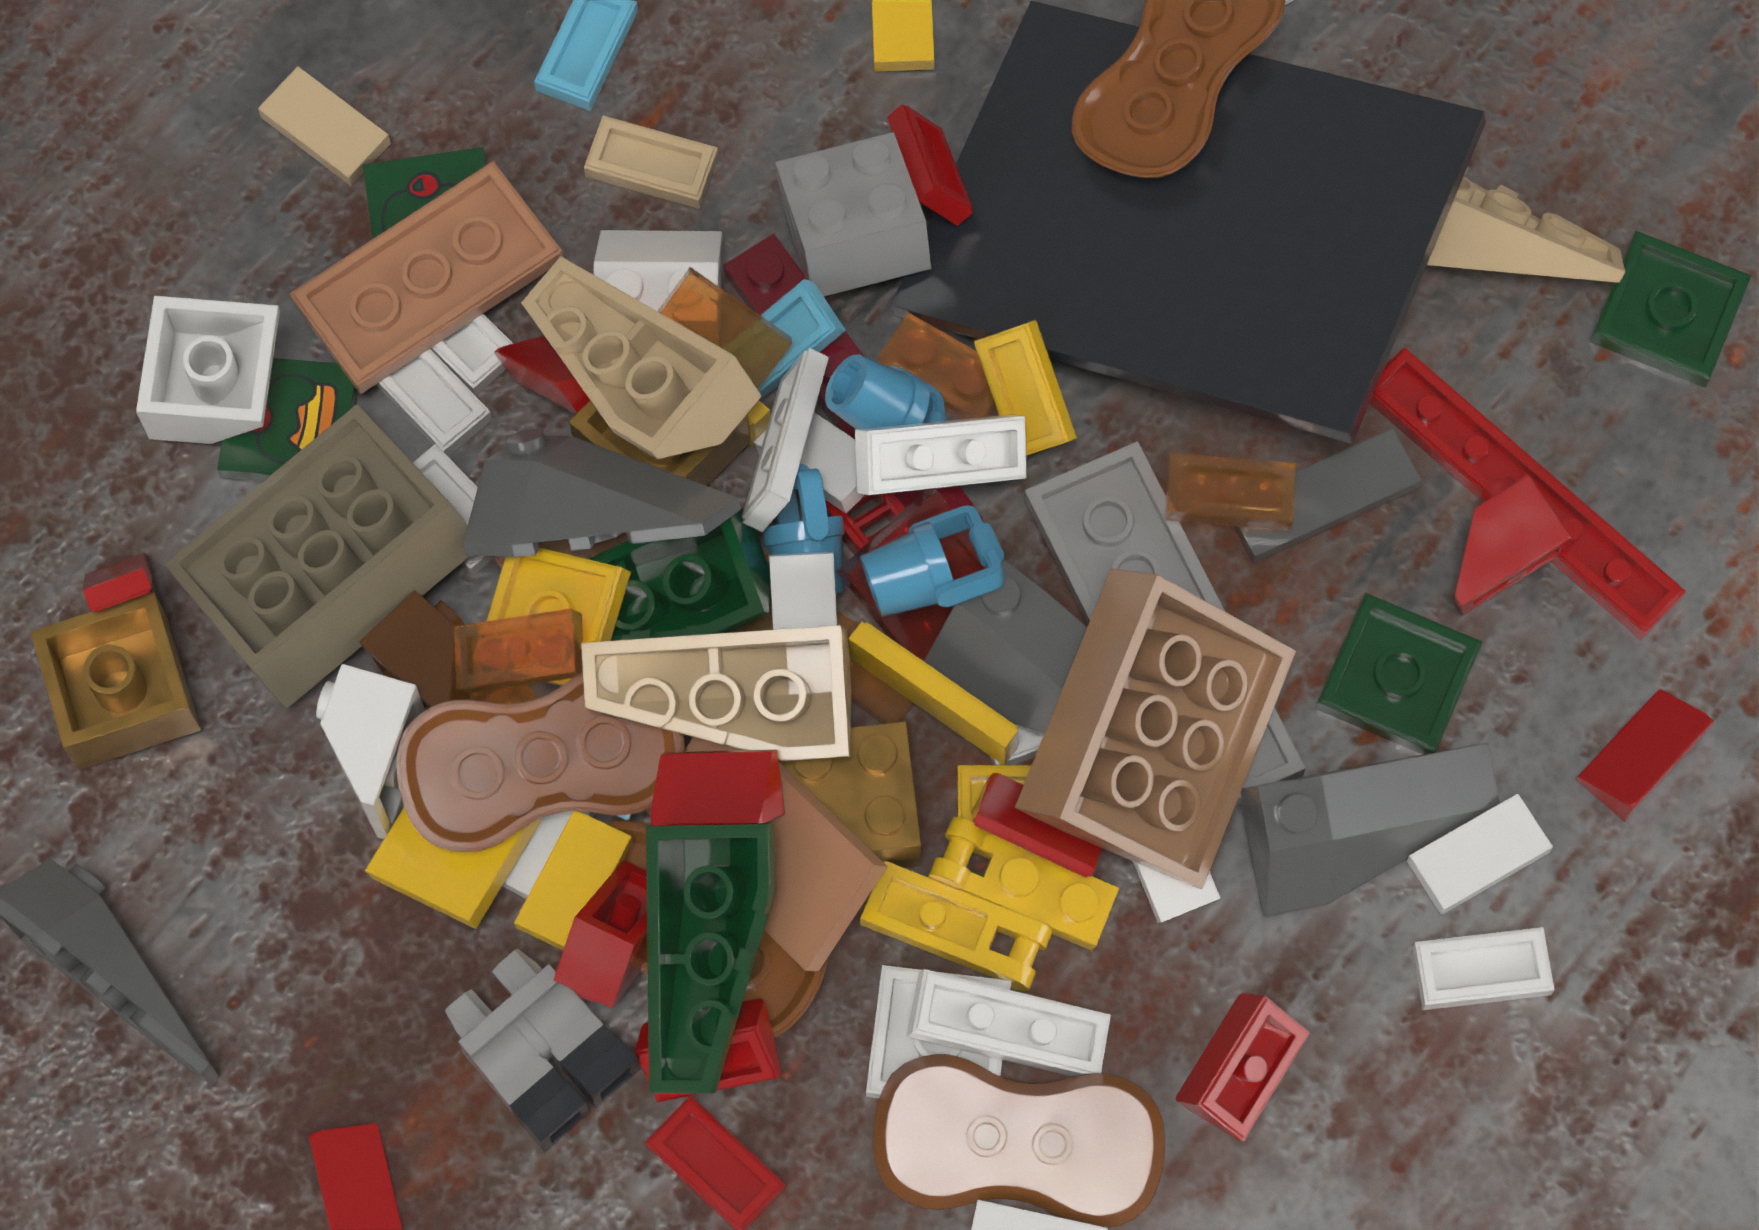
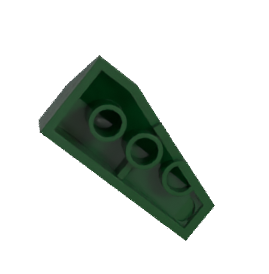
[588,508,770,641]
[646,824,775,1094]

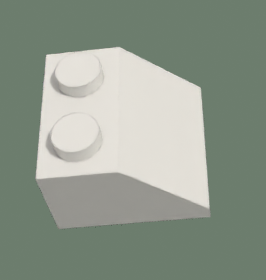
[594,230,723,347]
[136,296,280,444]
[316,664,426,839]

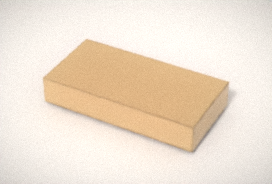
[258,66,391,186]
[584,116,719,209]

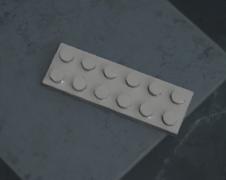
[1024,441,1306,806]

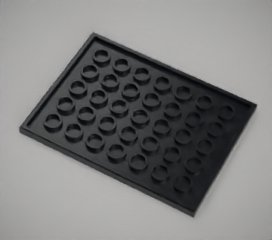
[891,1,1486,444]

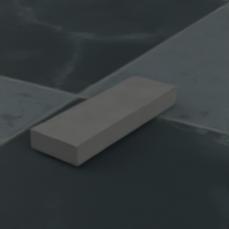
[1225,428,1422,564]

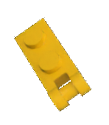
[928,817,1119,951]
[860,861,1053,992]

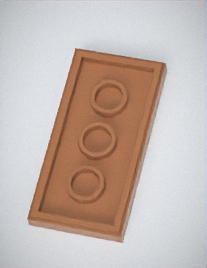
[289,161,564,394]
[646,737,888,972]

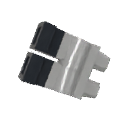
[445,949,640,1153]

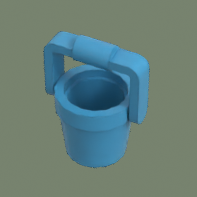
[825,354,947,429]
[762,464,845,594]
[860,506,1005,617]

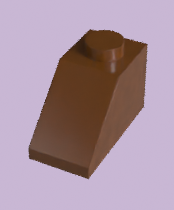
[359,590,473,710]

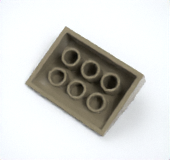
[164,404,469,709]

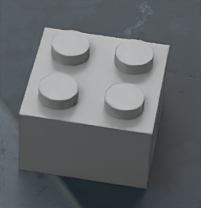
[775,132,931,296]

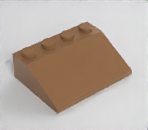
[1015,568,1296,889]

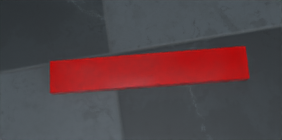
[1369,347,1686,641]

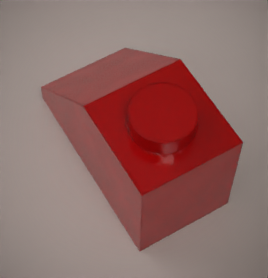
[1455,475,1571,616]
[553,860,647,1008]

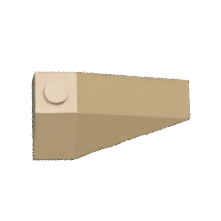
[1427,167,1625,283]
[521,256,761,459]
[581,625,851,761]

